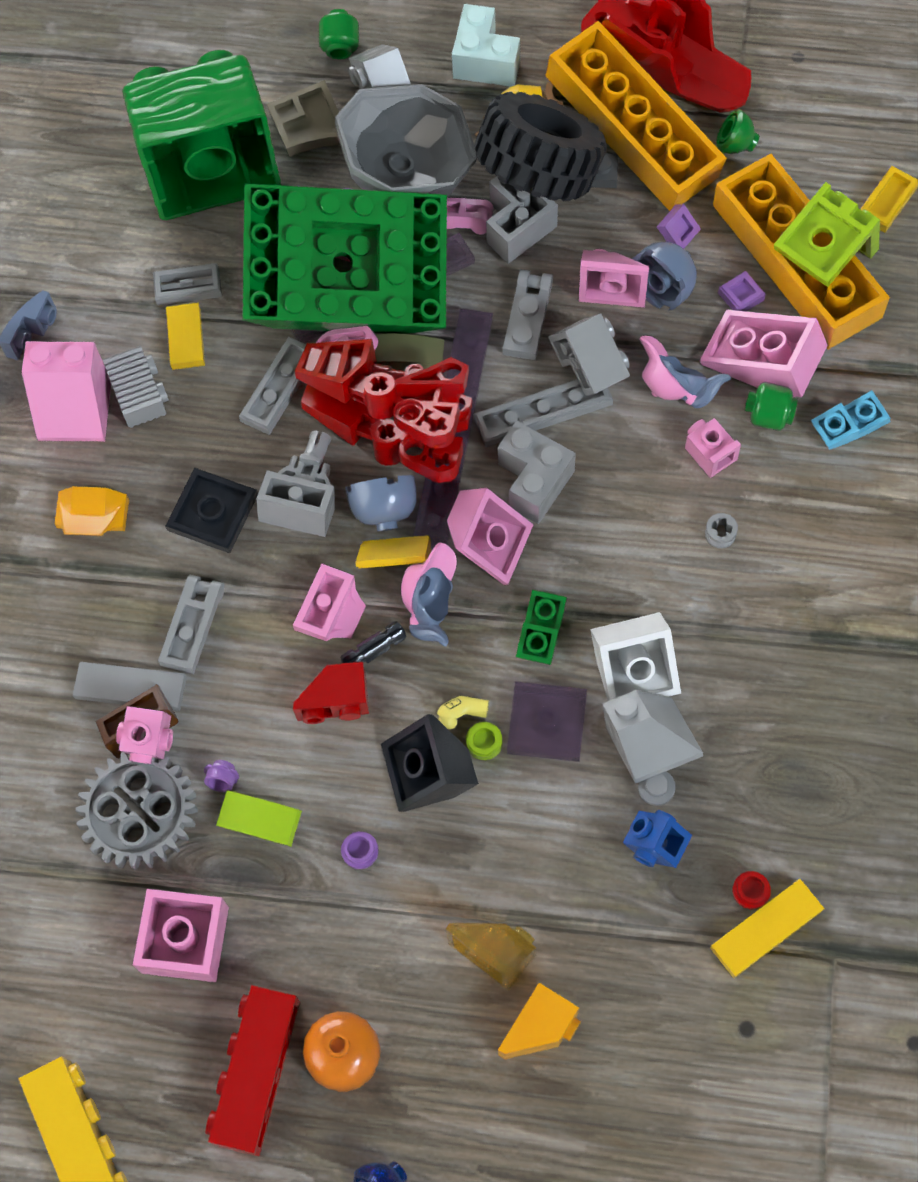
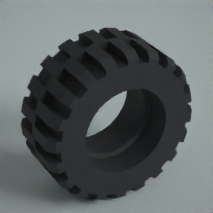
[474,92,607,201]

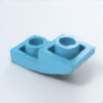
[811,390,890,450]

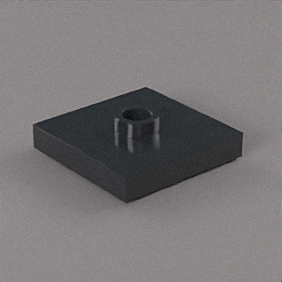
[165,467,258,554]

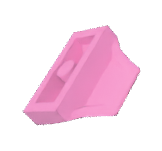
[293,564,366,641]

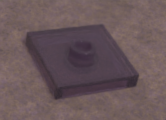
[507,681,587,762]

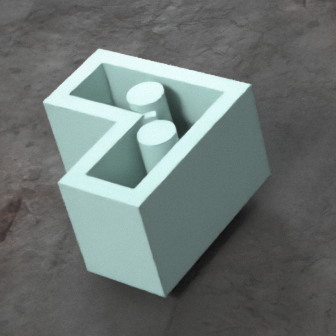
[452,4,520,87]

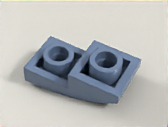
[0,291,57,360]

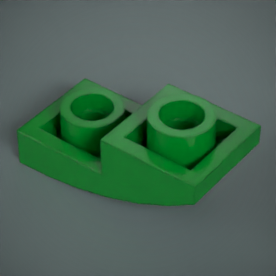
[516,590,567,665]

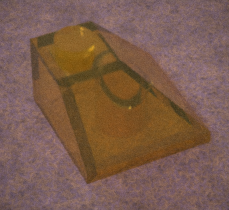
[445,923,536,991]

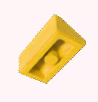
[356,535,432,568]

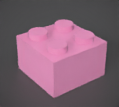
[133,889,229,982]

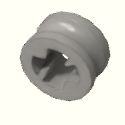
[705,513,738,549]

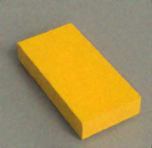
[860,166,918,233]
[166,303,205,370]

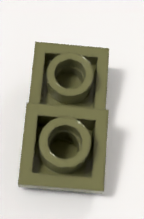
[375,334,444,371]

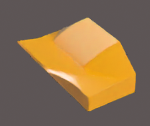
[55,486,129,536]

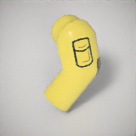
[437,696,489,729]

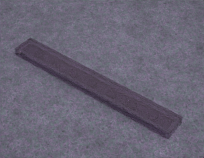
[413,309,493,550]

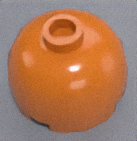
[302,1011,381,1092]

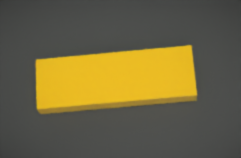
[710,879,825,978]

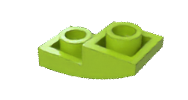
[216,790,302,847]

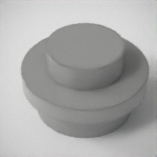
[638,771,675,806]

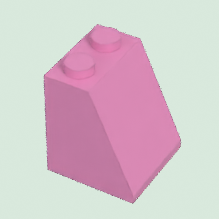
[22,341,111,441]

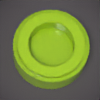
[466,722,503,760]

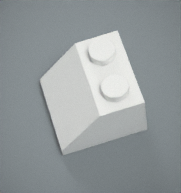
[590,612,681,701]

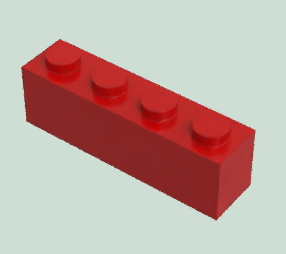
[205,985,300,1157]

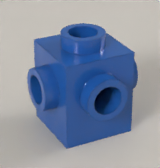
[623,810,692,868]

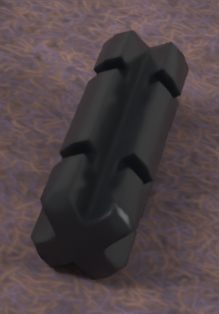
[340,621,406,664]

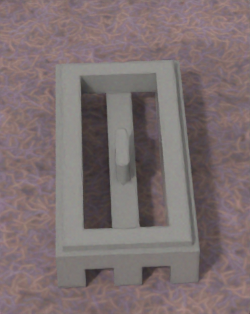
[153,263,222,306]

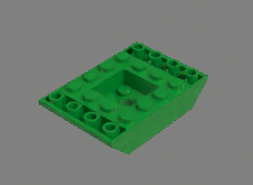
[242,184,447,334]

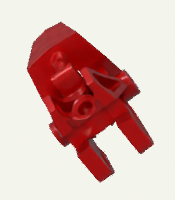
[295,339,472,483]

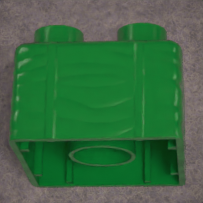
[122,50,281,220]

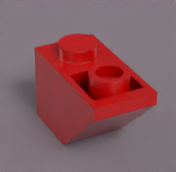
[293,662,369,724]

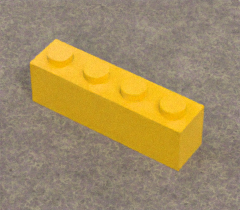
[18,1056,128,1182]

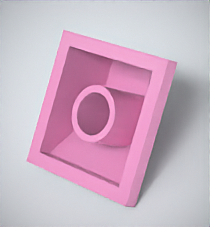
[579,249,649,307]
[447,488,533,585]

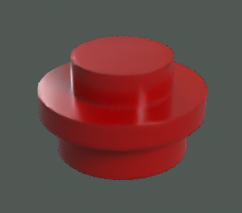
[732,871,771,910]

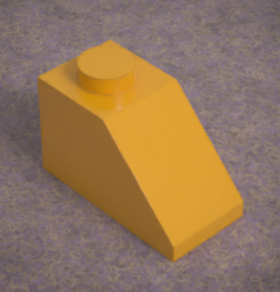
[498,983,581,1059]

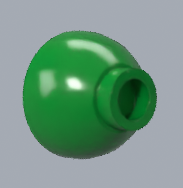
[716,109,759,154]

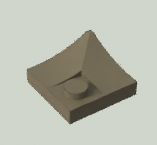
[266,80,340,157]

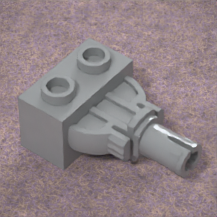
[256,431,335,537]

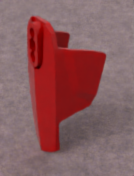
[581,0,752,113]

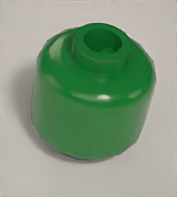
[319,9,359,60]
[744,382,798,431]

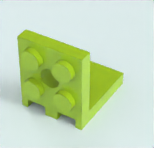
[774,182,880,287]

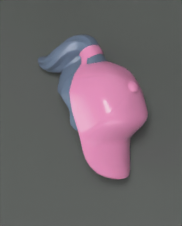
[639,336,731,408]
[401,542,457,647]

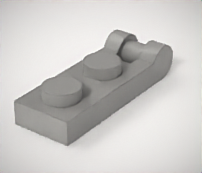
[503,269,553,361]
[158,574,225,674]

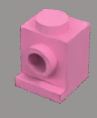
[685,418,741,478]

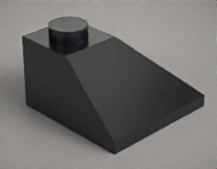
[381,714,479,812]

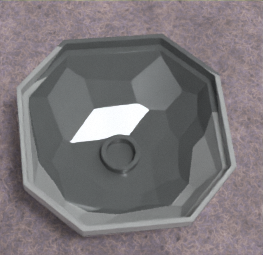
[335,84,478,197]

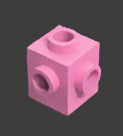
[116,706,173,764]

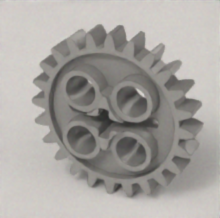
[75,752,198,870]

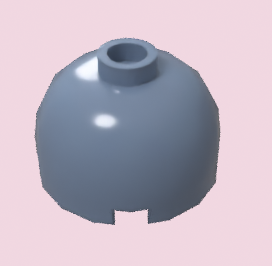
[632,241,697,310]
[345,475,417,532]

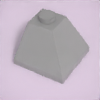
[602,690,703,784]

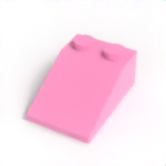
[700,310,828,397]

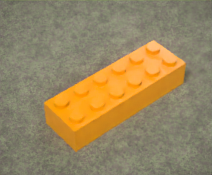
[545,21,726,211]
[713,153,890,350]

